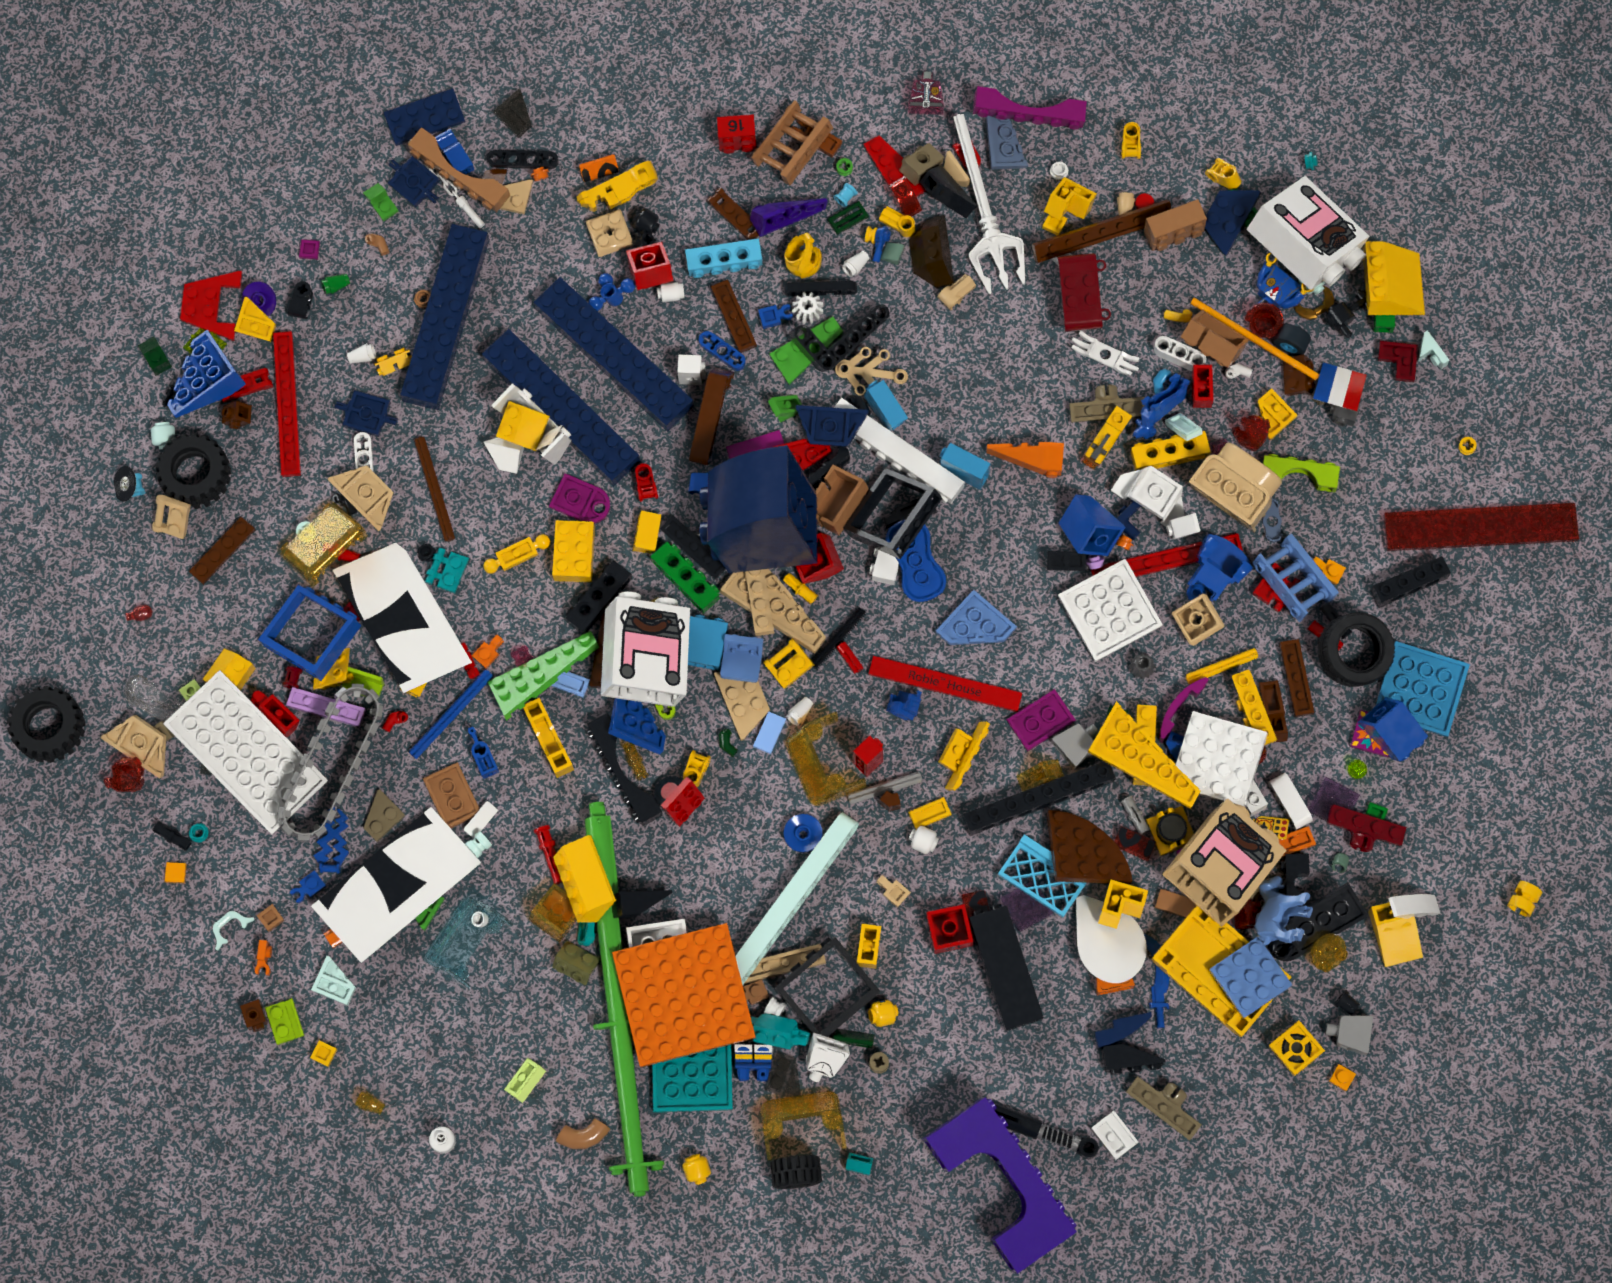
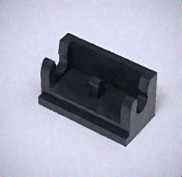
[1047,551,1086,571]

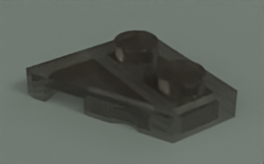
[493,89,532,139]
[765,1052,802,1102]

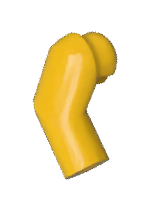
[1164,309,1193,323]

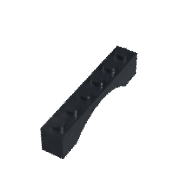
[586,713,663,826]

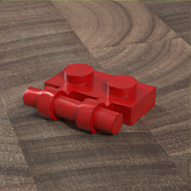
[1252,563,1300,612]

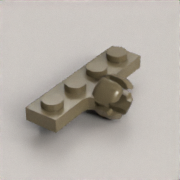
[1069,384,1145,423]
[1126,1076,1202,1140]

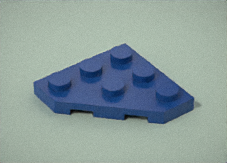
[608,698,666,755]

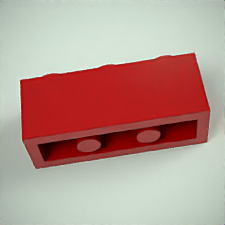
[853,736,883,777]

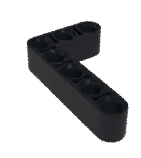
[790,305,890,372]

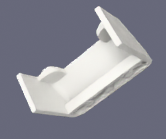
[491,384,571,465]

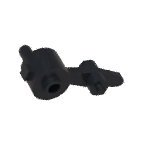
[1326,289,1367,338]

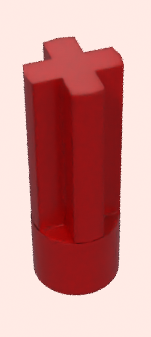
[836,642,864,674]

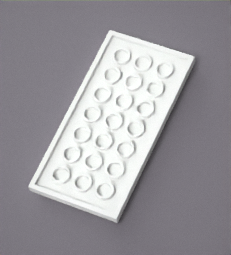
[163,670,328,835]

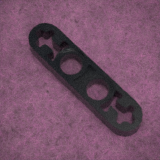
[486,150,559,169]
[784,281,857,297]

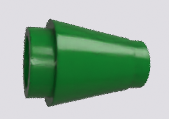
[321,274,350,295]

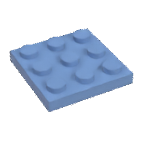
[1209,937,1292,1019]

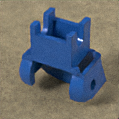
[1187,534,1253,602]

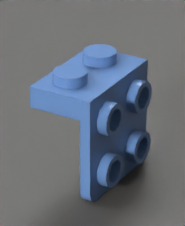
[720,634,763,683]

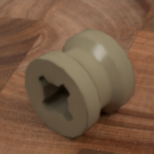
[869,1052,889,1074]

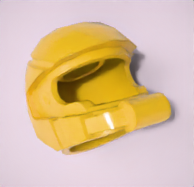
[784,233,822,278]

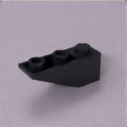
[919,165,977,218]
[612,887,672,919]
[1102,1044,1166,1075]

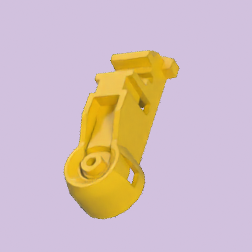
[577,161,658,212]

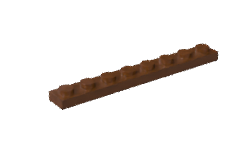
[1032,200,1171,263]

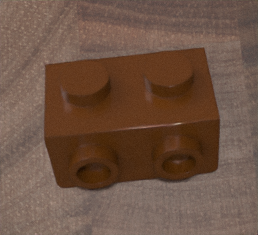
[1283,354,1315,396]

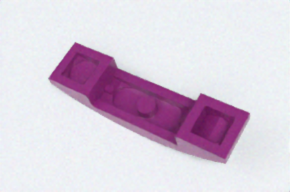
[1159,677,1209,743]

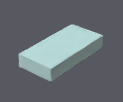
[1165,413,1203,441]

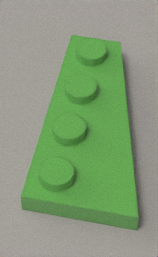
[769,317,843,385]

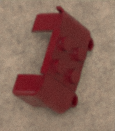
[1057,253,1111,332]

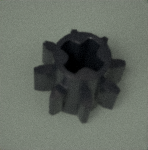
[632,229,656,248]

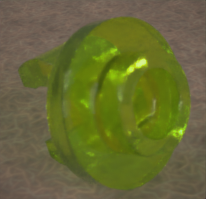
[1347,759,1367,779]

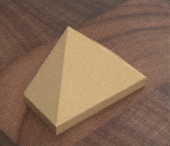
[944,150,970,187]

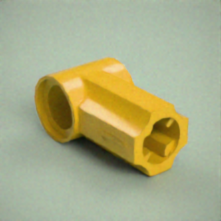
[879,206,916,237]

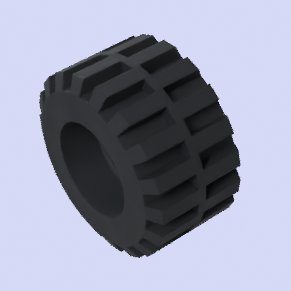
[770,1155,822,1189]

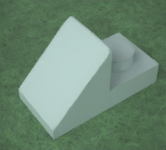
[1418,330,1449,369]

